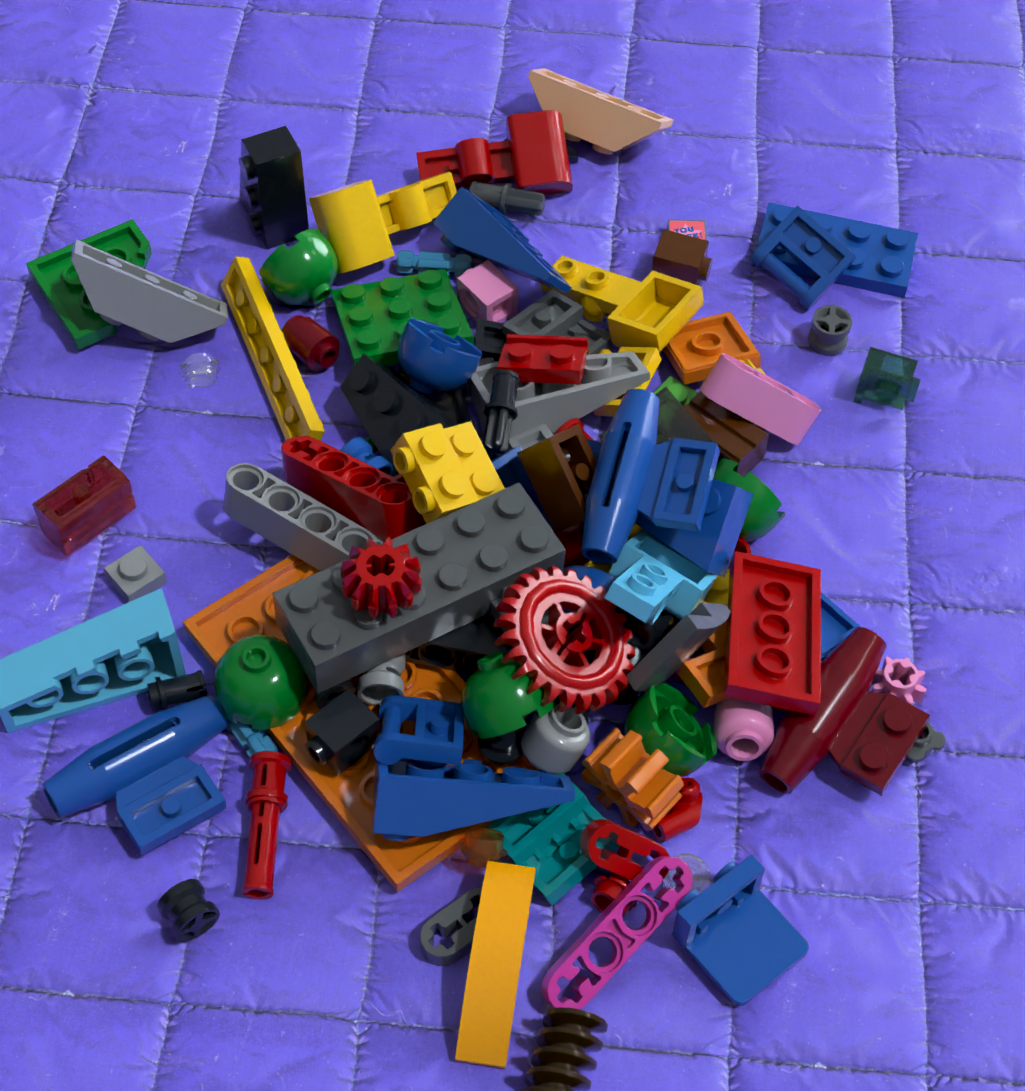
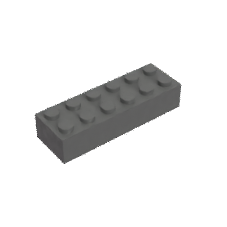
[273,482,566,694]

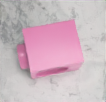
[457,260,518,323]

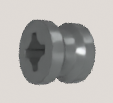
[808,305,852,356]

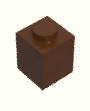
[652,229,713,285]

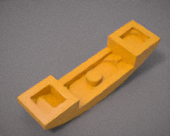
[455,861,536,1069]

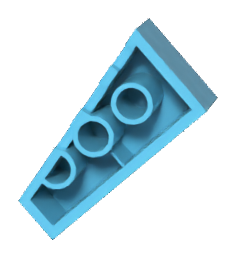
[0,588,186,733]

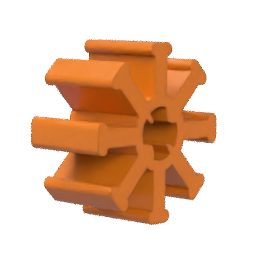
[581,728,684,831]

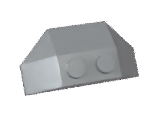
[71,239,228,343]

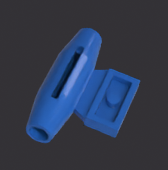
[581,389,720,565]
[41,694,228,856]

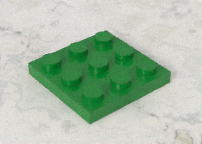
[331,269,474,366]

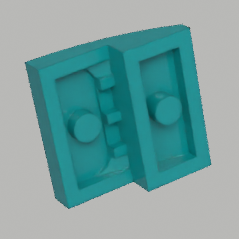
[484,773,620,906]

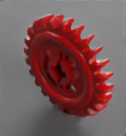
[493,566,635,715]

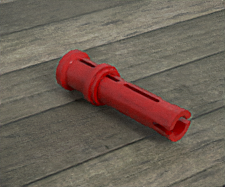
[242,751,292,900]

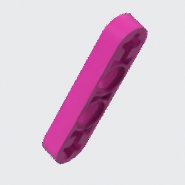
[541,856,693,1010]

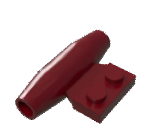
[759,627,930,796]

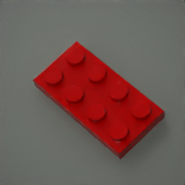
[723,551,821,716]

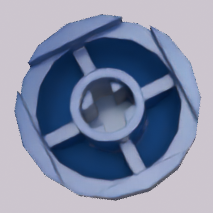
[398,318,482,395]

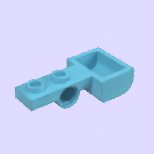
[604,530,718,625]

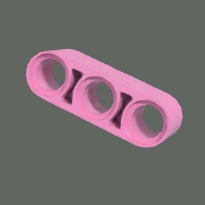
[700,353,822,445]

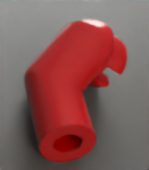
[652,777,703,843]

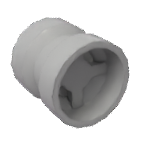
[357,653,406,706]

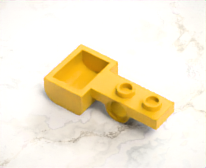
[309,172,457,273]
[540,256,704,353]

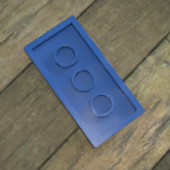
[752,203,918,298]

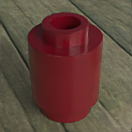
[282,315,340,371]

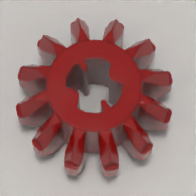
[340,536,422,620]

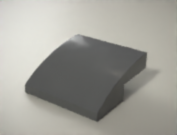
[502,289,613,355]
[627,602,731,691]

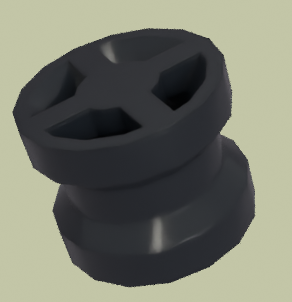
[157,879,220,942]

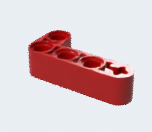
[281,436,426,540]

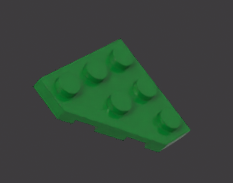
[26,219,152,350]

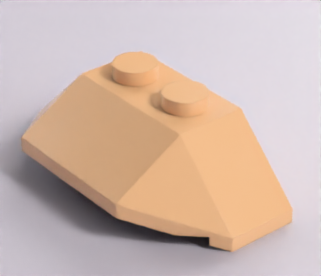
[528,68,674,155]

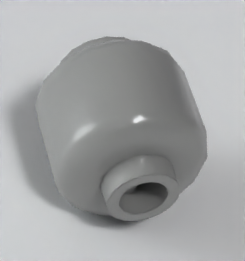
[520,704,591,774]

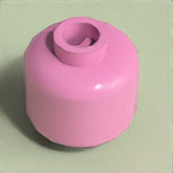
[713,697,774,761]

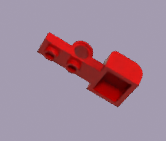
[416,110,573,195]

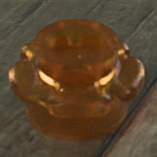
[460,828,507,867]

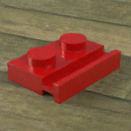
[497,334,589,385]

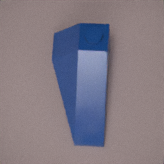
[433,187,572,294]
[372,758,575,841]

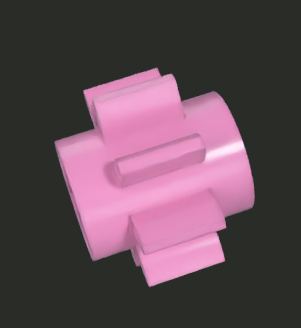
[871,656,927,705]

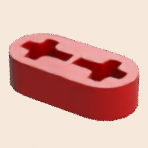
[580,819,669,880]

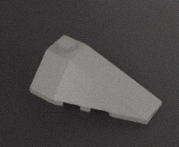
[468,352,650,446]

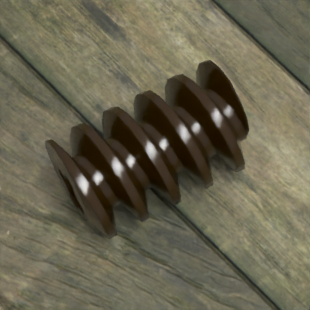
[521,1007,608,1091]

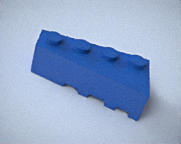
[586,438,754,577]

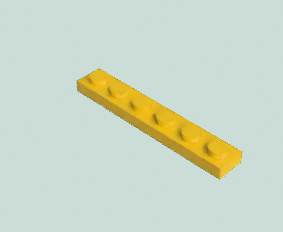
[221,256,325,441]

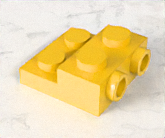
[390,421,505,524]

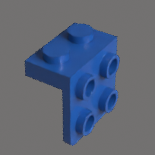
[672,854,809,1006]

